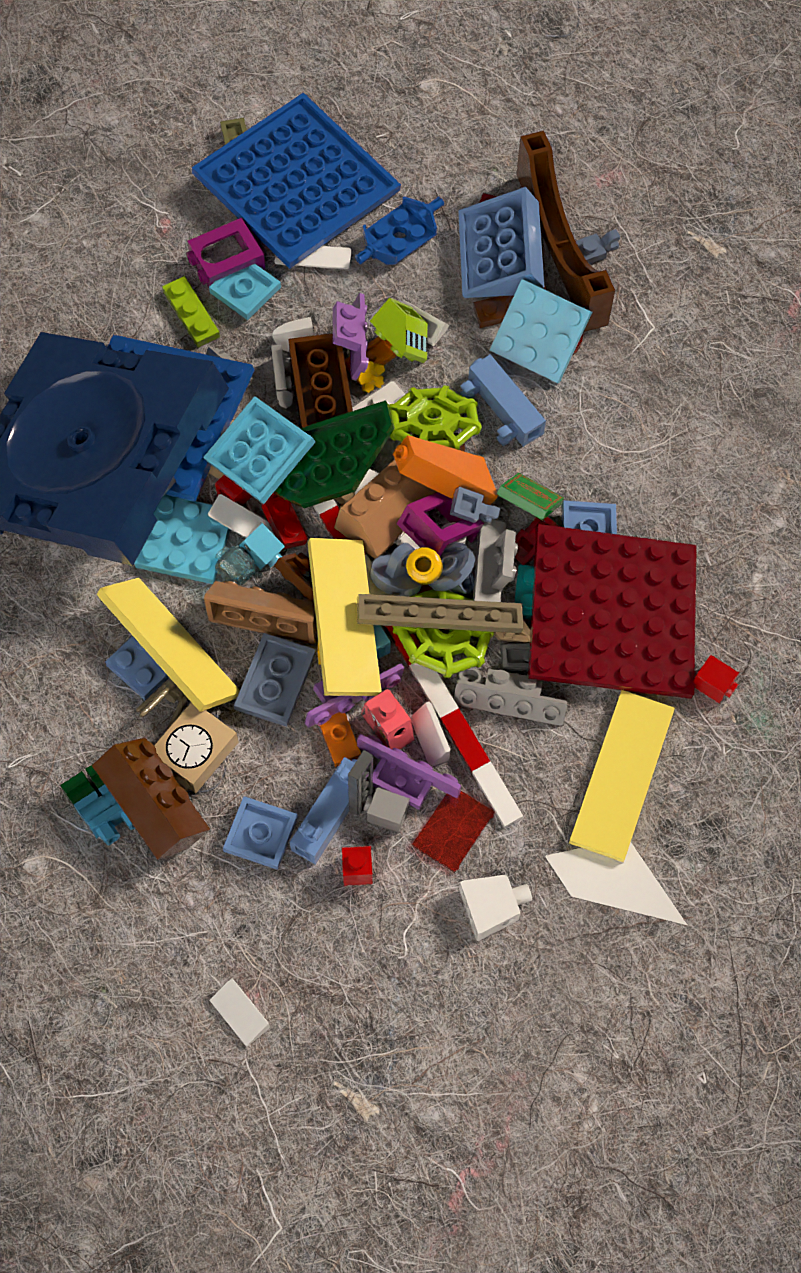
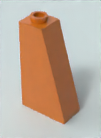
[393,435,498,505]

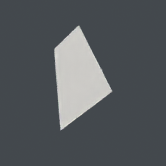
[545,842,687,925]

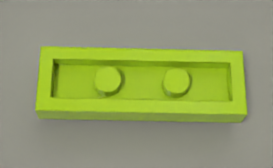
[162,276,220,348]

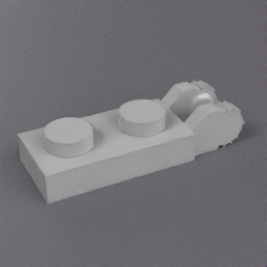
[271,344,294,419]

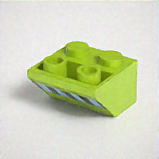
[370,298,428,363]

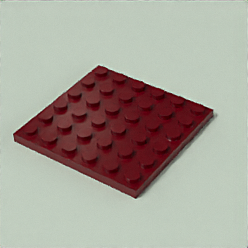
[528,524,697,699]

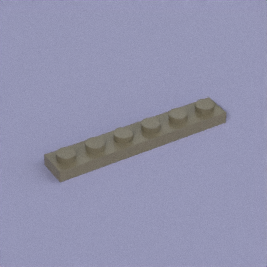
[357,594,523,633]

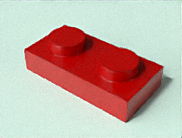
[261,497,308,550]

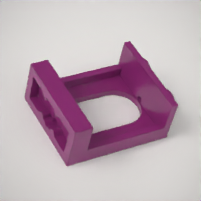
[186,218,265,288]
[397,492,484,556]

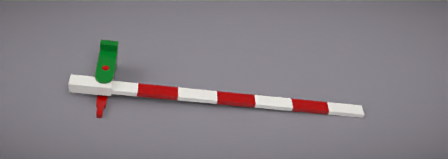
[268,459,523,828]

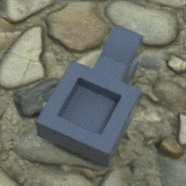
[576,229,620,264]
[450,487,500,523]

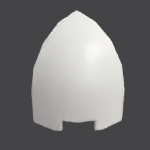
[272,317,314,352]

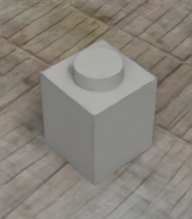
[364,787,410,833]

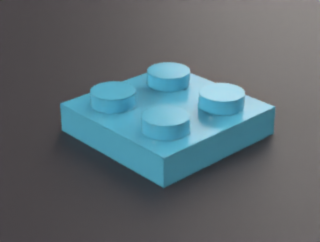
[209,264,281,320]

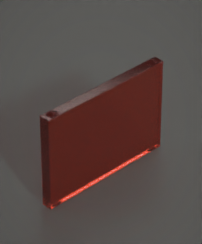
[412,791,495,873]

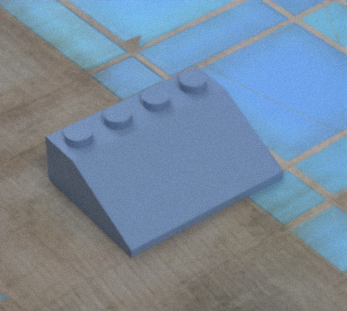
[458,187,544,298]

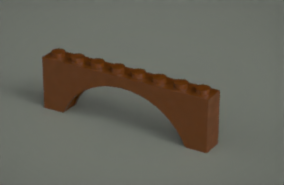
[516,130,615,332]

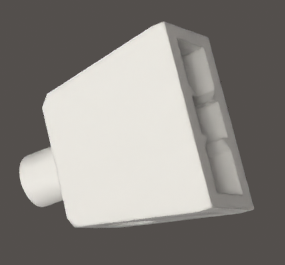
[459,875,532,941]

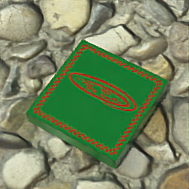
[497,473,564,520]

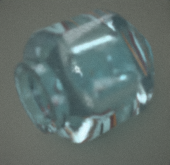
[215,545,255,586]

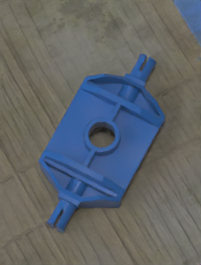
[355,196,444,265]

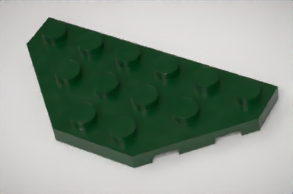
[273,400,395,508]

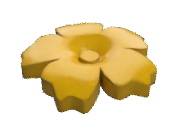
[357,361,385,393]

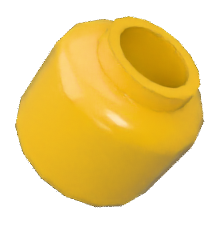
[406,547,443,585]

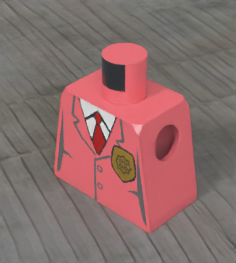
[361,689,414,749]

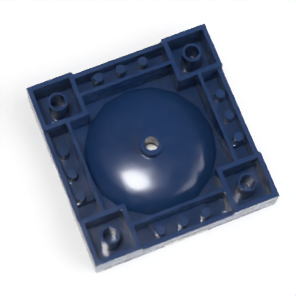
[0,332,229,566]

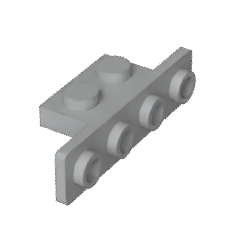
[473,519,518,602]
[454,669,567,726]

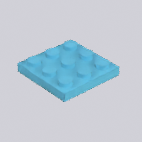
[489,279,592,383]
[203,396,315,504]
[134,495,230,584]

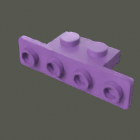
[333,293,369,380]
[305,663,405,728]
[357,734,461,810]

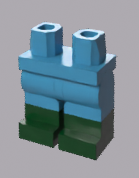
[60,765,135,845]

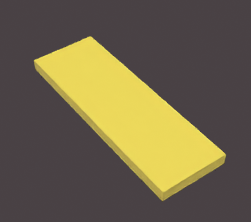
[308,538,382,696]
[97,578,240,712]
[569,690,675,863]

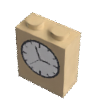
[154,702,239,793]

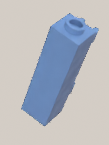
[460,354,546,447]
[290,757,357,865]

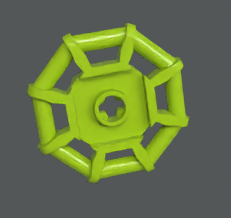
[389,385,482,450]
[393,589,494,678]

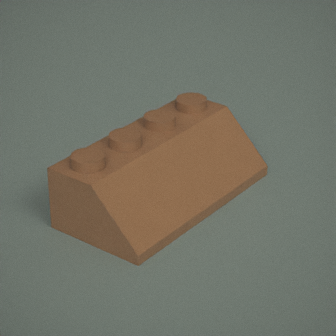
[334,460,437,559]
[204,581,318,645]

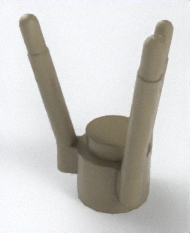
[136,678,189,731]

